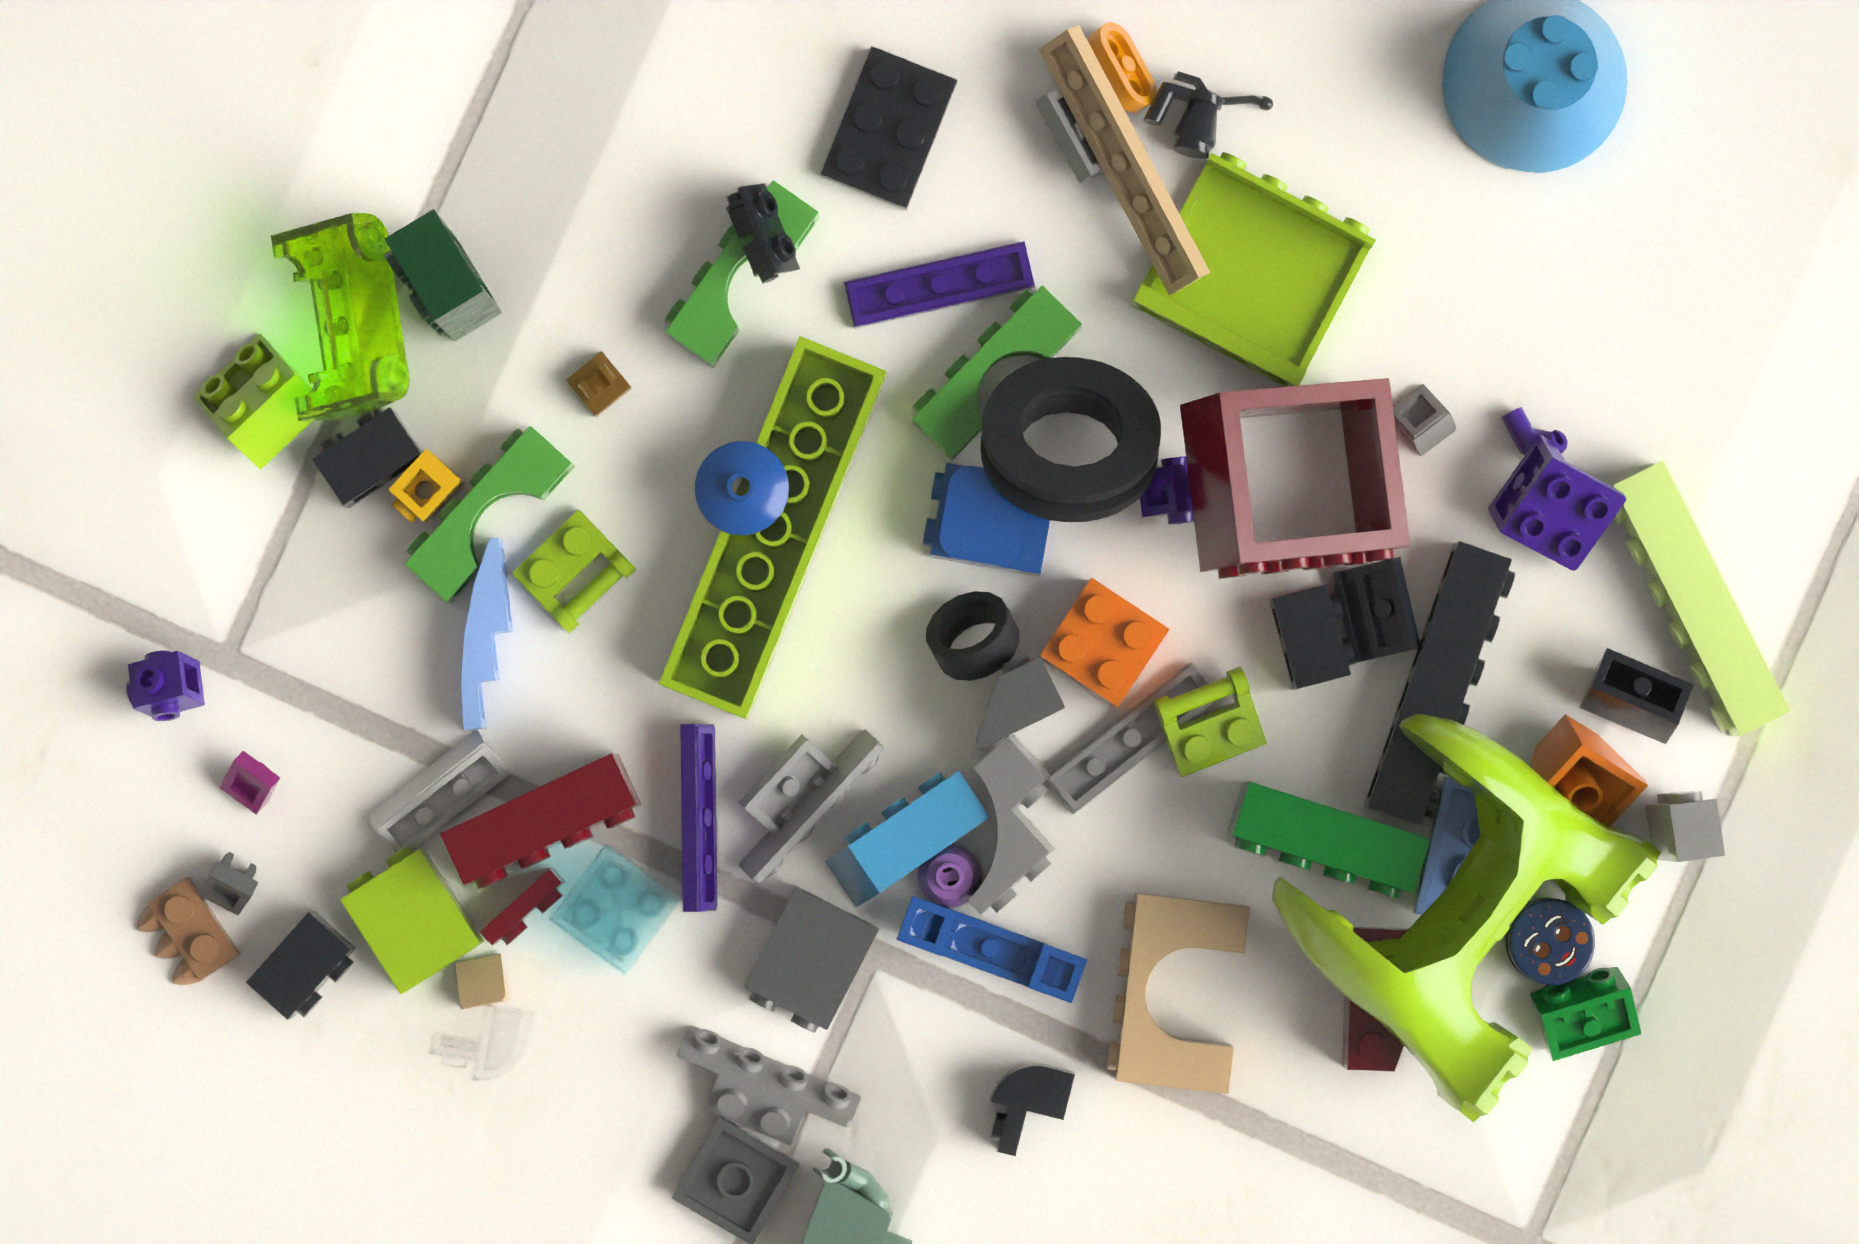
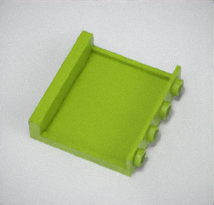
[1131,152,1376,387]

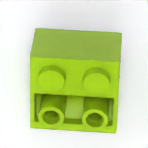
[193,333,328,470]

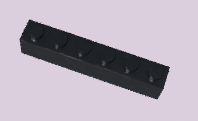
[1363,541,1515,825]

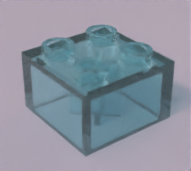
[549,843,683,975]

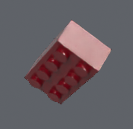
[440,753,642,889]

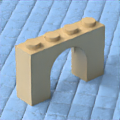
[1107,893,1250,1094]

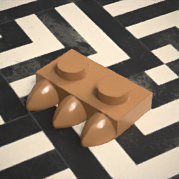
[136,877,241,985]

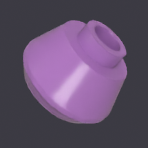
[918,844,981,908]

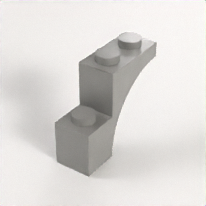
[968,735,1055,914]

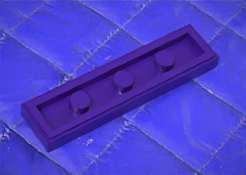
[844,241,1035,329]
[680,724,718,912]

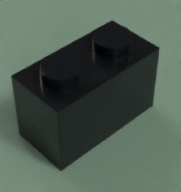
[312,406,423,508]
[1269,584,1356,690]
[1579,648,1694,745]
[246,911,356,1020]

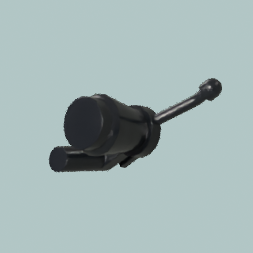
[1143,71,1273,159]

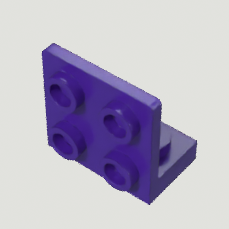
[1487,434,1626,571]

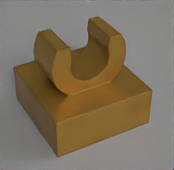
[566,351,632,417]

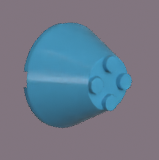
[1442,0,1628,174]

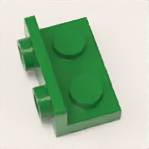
[1530,967,1642,1062]

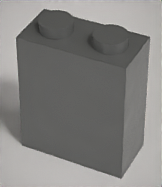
[744,886,879,1033]

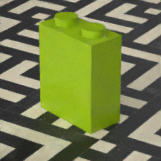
[340,846,484,995]

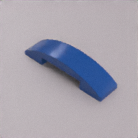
[896,895,1088,1004]

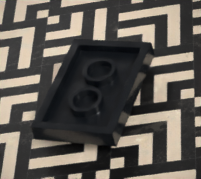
[820,46,958,211]

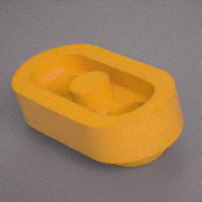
[1088,22,1157,113]

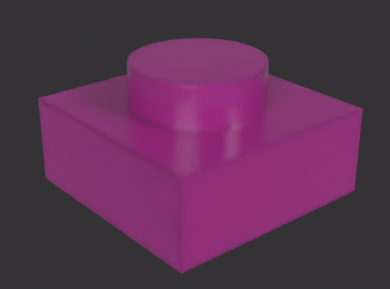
[219,751,281,815]

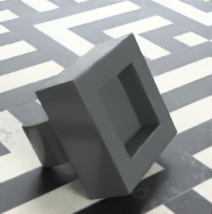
[197,852,259,916]

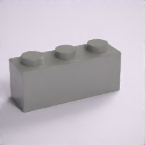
[1645,790,1725,862]

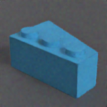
[825,771,990,908]

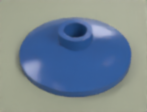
[695,441,789,535]

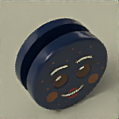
[1504,898,1596,985]

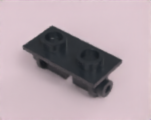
[726,183,800,284]

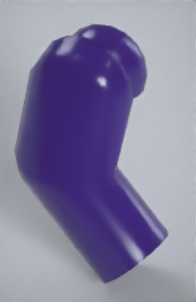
[1501,407,1568,455]

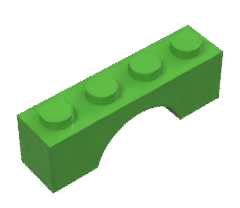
[664,180,820,368]
[912,285,1082,461]
[404,425,576,604]

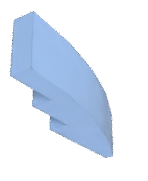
[461,538,513,731]

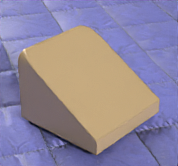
[455,954,510,1010]

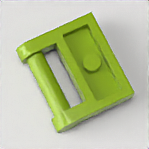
[512,509,637,634]
[1153,666,1267,777]

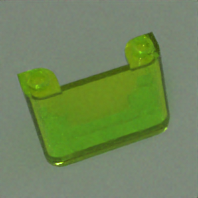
[271,213,410,421]

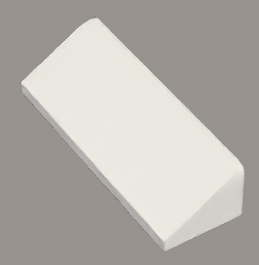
[367,730,511,853]

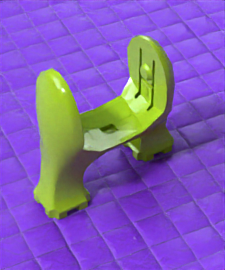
[1272,714,1661,1123]

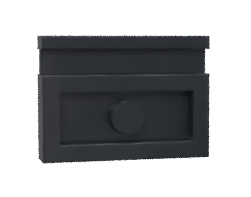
[1333,557,1421,663]

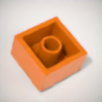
[1039,577,1170,708]

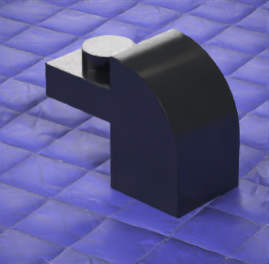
[990,1063,1075,1157]

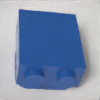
[922,463,1050,577]

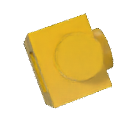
[388,449,465,523]

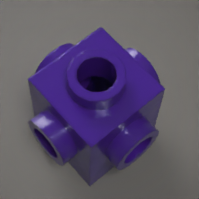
[1140,456,1194,525]
[126,650,205,721]

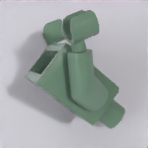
[801,1148,913,1244]

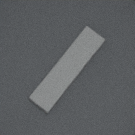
[1047,663,1218,814]

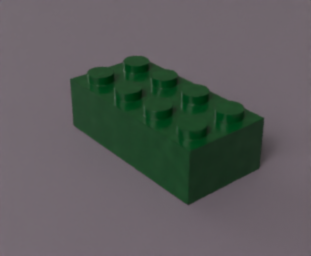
[384,209,502,341]

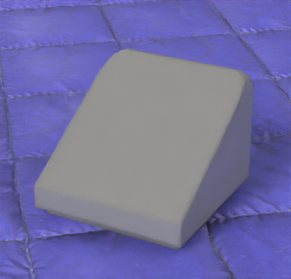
[1393,384,1456,456]

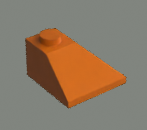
[1530,714,1648,826]

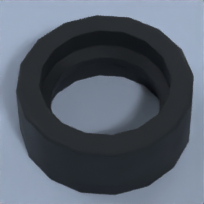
[926,591,1020,681]

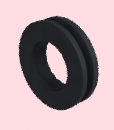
[980,357,1161,522]

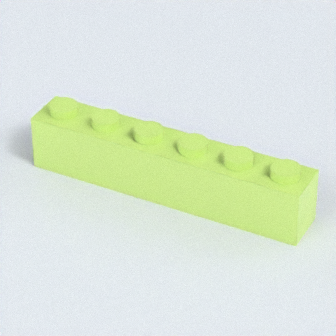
[1612,460,1790,737]

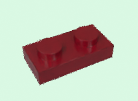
[480,868,566,946]

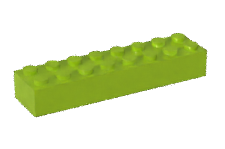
[659,336,887,720]

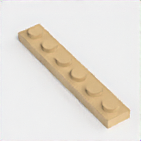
[1038,25,1210,296]

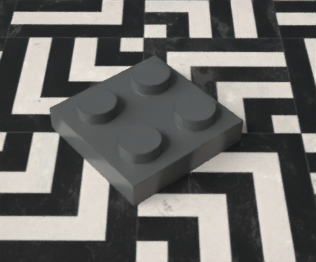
[672,1116,800,1244]

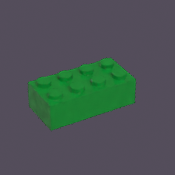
[1226,781,1431,899]

